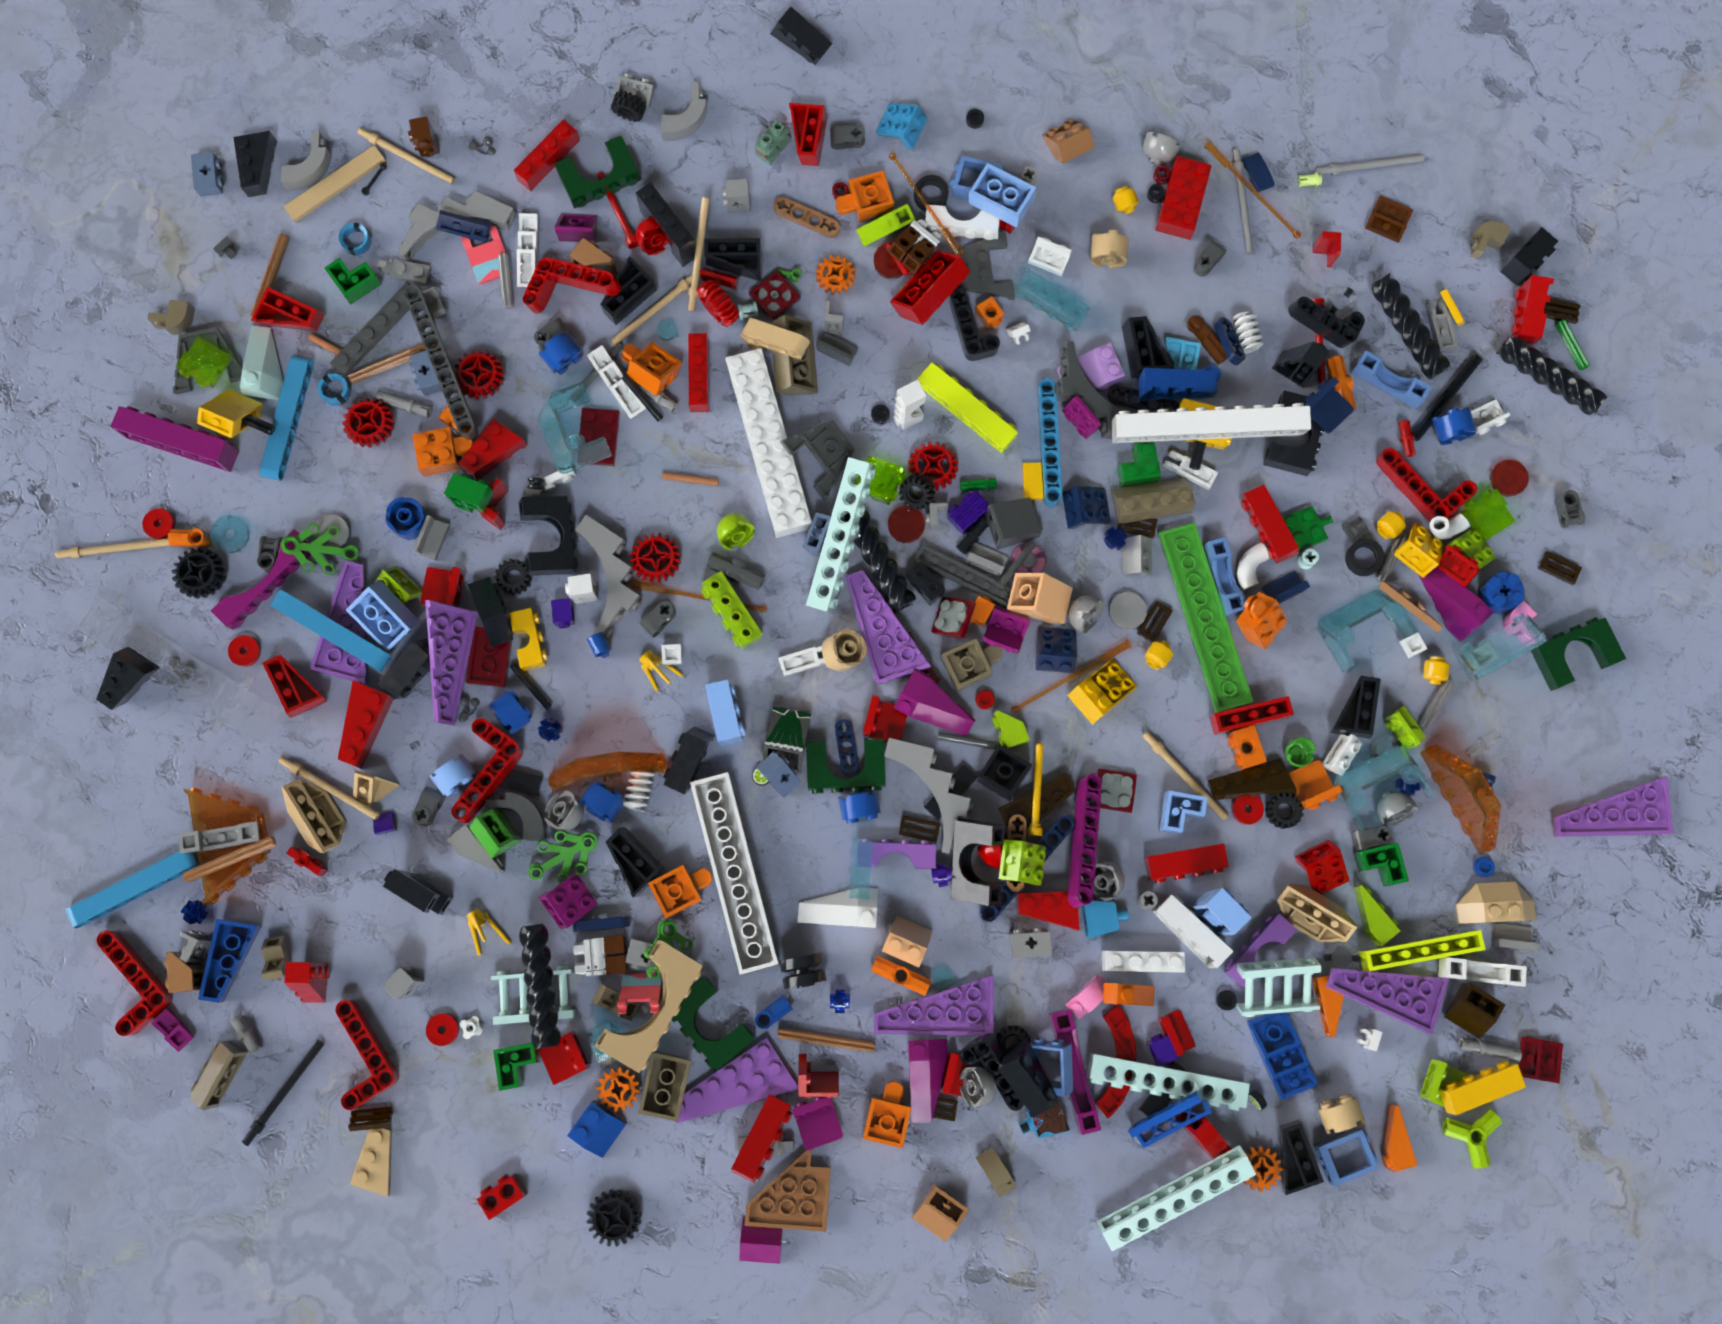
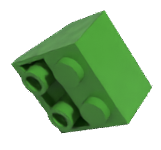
[469,809,523,859]

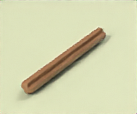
[250,234,289,317]
[348,343,437,384]
[183,836,277,882]
[777,1027,876,1053]

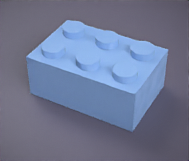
[969,163,1036,228]
[346,580,420,652]
[705,679,745,746]

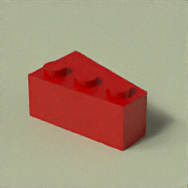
[789,103,828,166]
[1512,275,1554,344]
[251,287,325,331]
[459,419,527,480]
[262,655,326,719]
[1015,891,1080,931]
[284,962,331,1003]

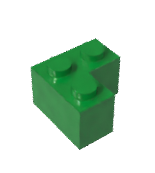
[324,258,382,305]
[1117,442,1161,487]
[444,473,493,513]
[1354,843,1409,887]
[493,1043,540,1091]

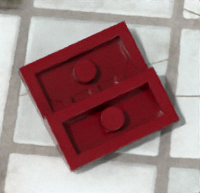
[1519,1036,1563,1084]

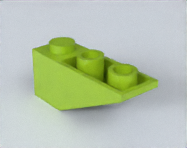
[856,203,916,247]
[1354,884,1400,946]

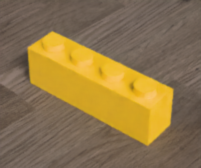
[1440,1061,1526,1115]

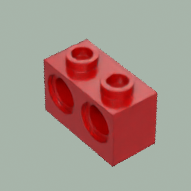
[476,1173,528,1220]

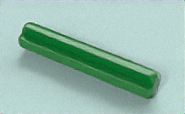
[1555,319,1590,370]

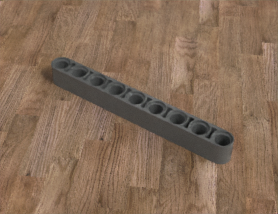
[404,285,478,440]

